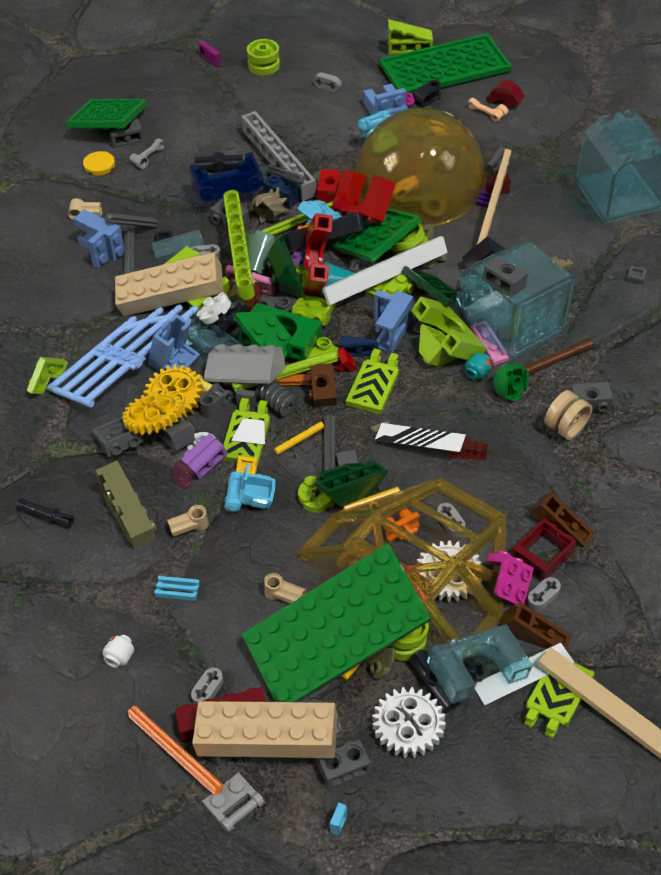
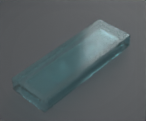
[151,230,205,260]

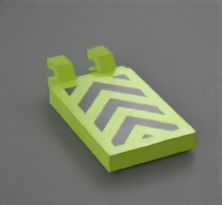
[346,349,399,415]
[221,398,270,465]
[524,663,595,739]

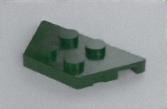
[402,266,459,307]

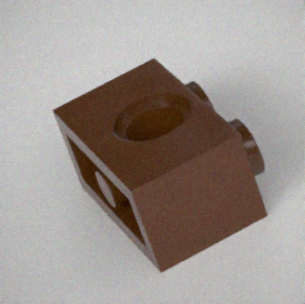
[307,363,337,407]

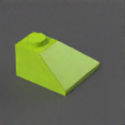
[419,324,459,367]

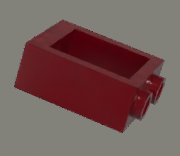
[512,519,576,582]

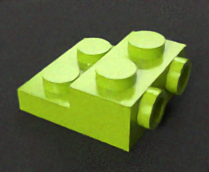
[365,273,415,299]
[292,294,336,326]

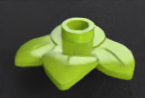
[307,337,339,359]

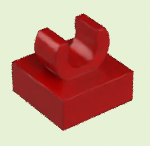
[334,347,357,373]

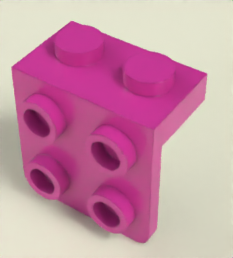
[486,551,534,605]

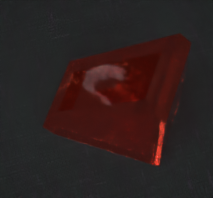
[485,167,511,195]

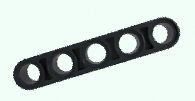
[282,212,365,251]

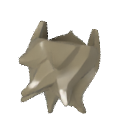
[251,187,289,223]

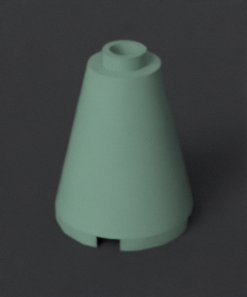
[247,231,275,275]

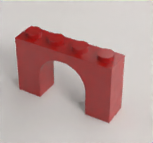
[332,170,396,223]
[302,213,333,296]

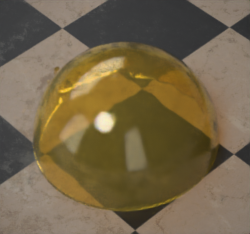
[356,108,485,226]

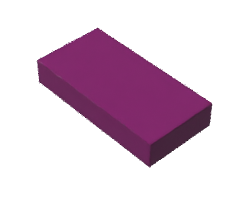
[199,40,221,67]

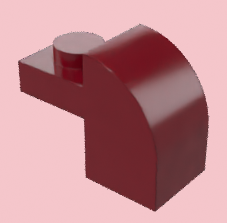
[486,80,525,109]

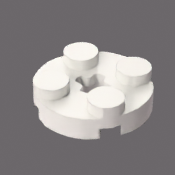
[197,292,231,324]

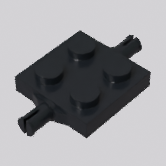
[214,294,250,332]

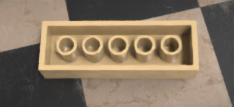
[115,252,223,316]
[192,701,338,758]

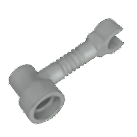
[130,138,165,169]

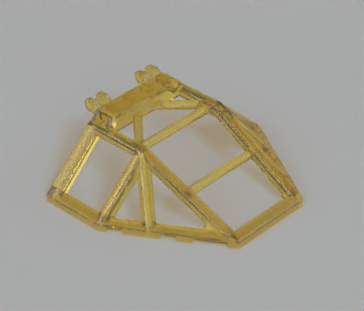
[297,478,507,660]

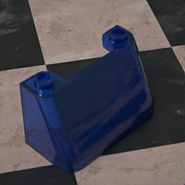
[189,152,264,201]

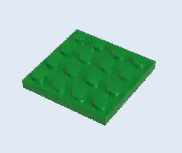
[66,99,147,130]
[331,208,421,263]

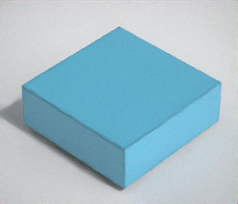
[330,803,347,836]

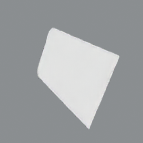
[231,419,265,444]

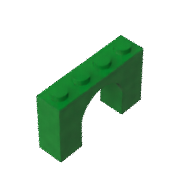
[238,303,322,361]

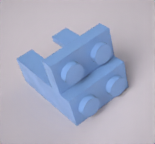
[363,84,408,125]
[73,209,124,268]
[374,290,413,354]
[148,313,200,373]

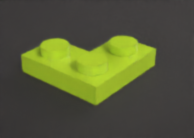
[27,357,68,394]

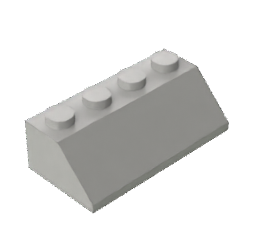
[204,344,286,384]

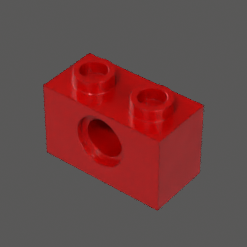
[317,169,341,203]

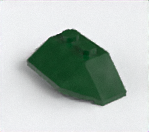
[266,235,305,298]
[315,461,388,507]

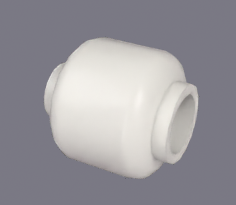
[102,635,134,668]

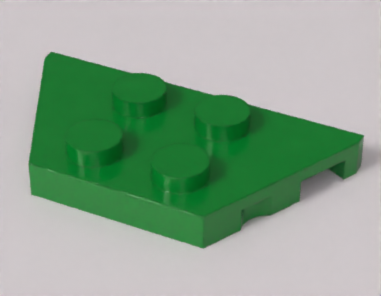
[233,311,292,360]

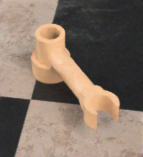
[468,98,508,122]

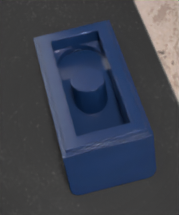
[340,336,378,357]

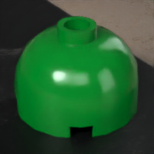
[493,363,529,401]

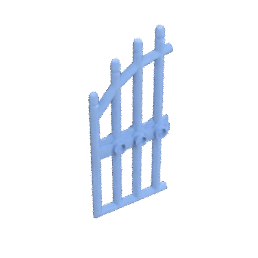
[46,305,198,407]

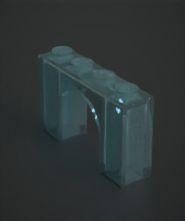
[427,624,533,704]

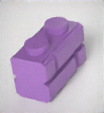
[181,433,228,480]

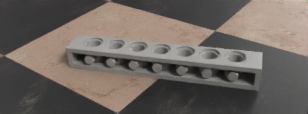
[242,111,317,201]

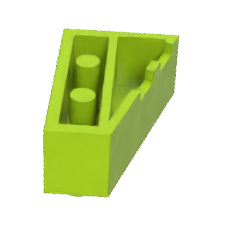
[388,19,433,55]

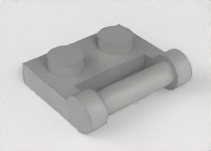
[202,772,265,833]

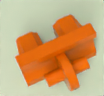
[383,508,420,543]

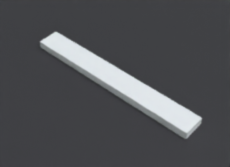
[322,236,448,305]

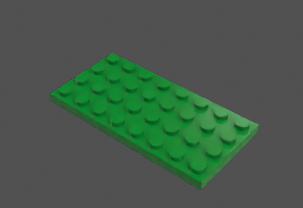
[379,34,512,94]
[242,543,432,702]

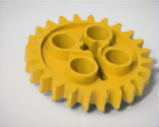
[143,364,204,418]
[122,390,184,435]

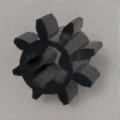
[457,657,485,686]

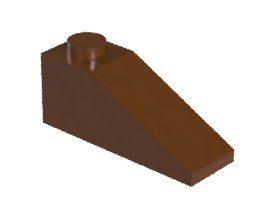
[529,491,595,548]
[500,602,571,651]

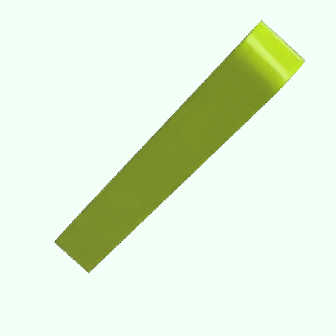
[224,190,255,300]

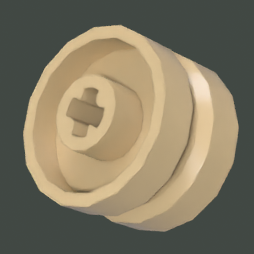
[544,390,592,440]

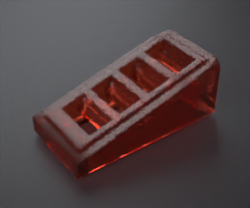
[448,439,488,460]

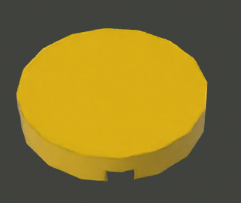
[83,151,115,176]

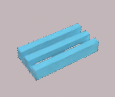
[154,576,200,601]

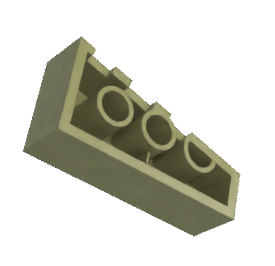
[96,461,157,549]

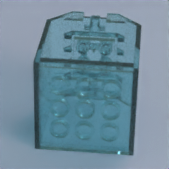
[576,109,661,224]
[456,240,575,361]

